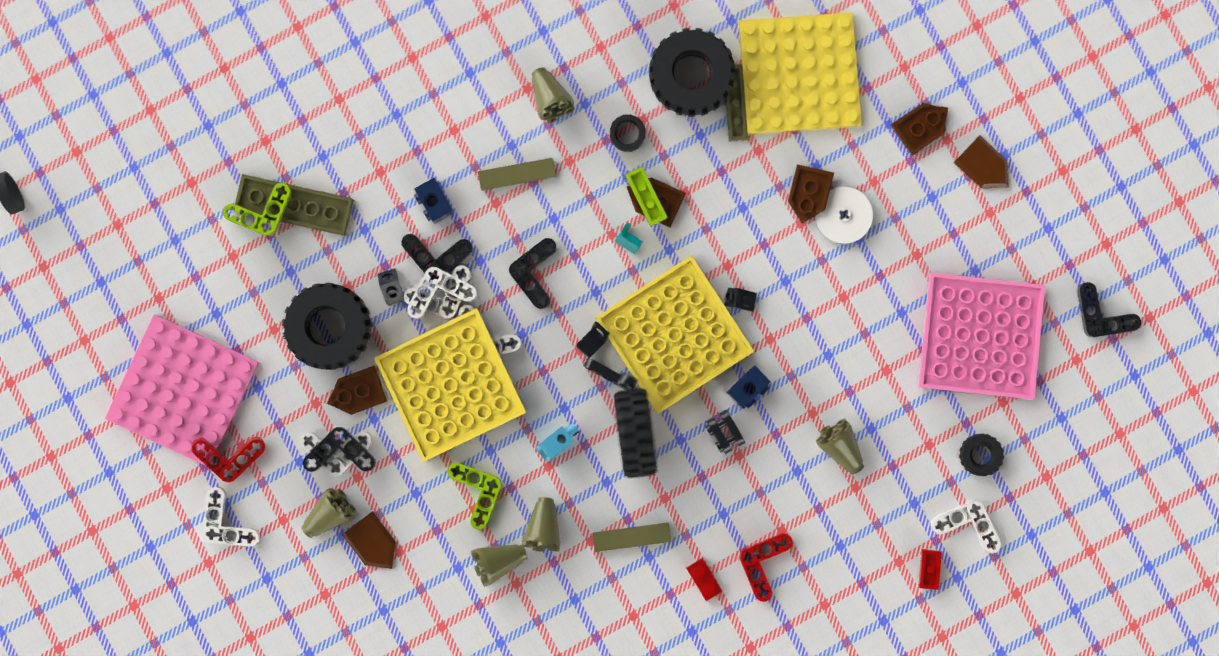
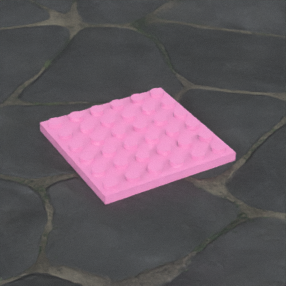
[918,273,1045,400]
[105,314,259,465]

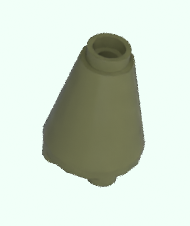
[532,67,575,123]
[816,418,864,475]
[301,488,357,538]
[521,497,560,552]
[471,544,527,587]

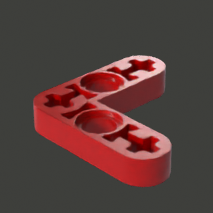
[192,437,265,483]
[739,533,793,602]

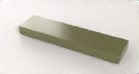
[726,64,748,142]
[478,158,556,191]
[592,522,671,552]

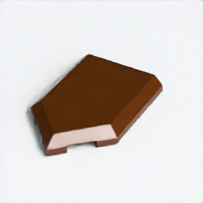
[891,103,949,156]
[953,135,1009,189]
[788,164,834,224]
[626,177,686,228]
[327,366,387,415]
[342,511,396,569]

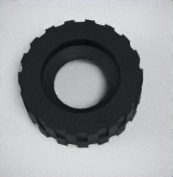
[959,434,1004,476]

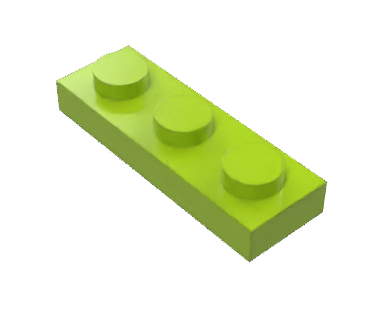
[625,166,668,227]

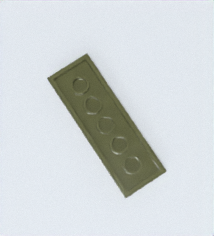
[233,174,354,236]

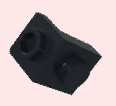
[724,288,757,312]

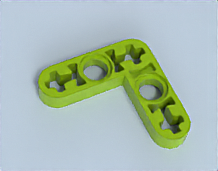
[223,183,292,236]
[448,463,502,530]

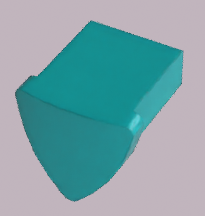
[615,222,643,254]

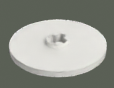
[815,187,873,244]

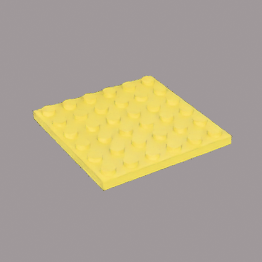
[738,12,862,135]
[595,255,754,414]
[374,308,527,462]

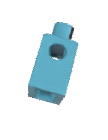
[536,423,579,463]

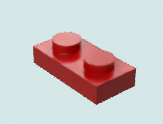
[918,549,942,590]
[686,558,723,601]

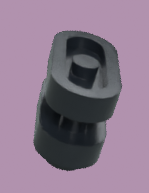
[705,410,746,454]

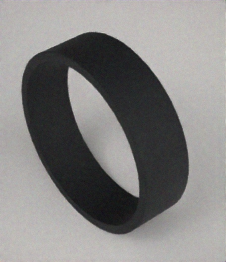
[0,171,25,215]

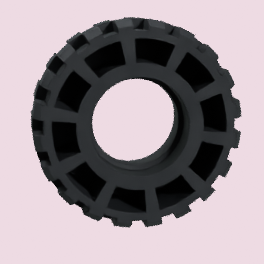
[649,28,735,117]
[282,283,372,370]
[614,388,658,478]

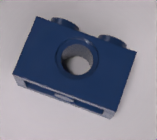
[414,178,454,224]
[726,365,771,409]

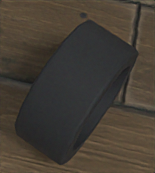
[610,114,646,152]

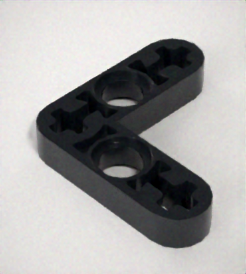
[401,234,473,281]
[509,238,557,309]
[1077,282,1141,337]
[583,357,638,390]
[303,427,376,472]

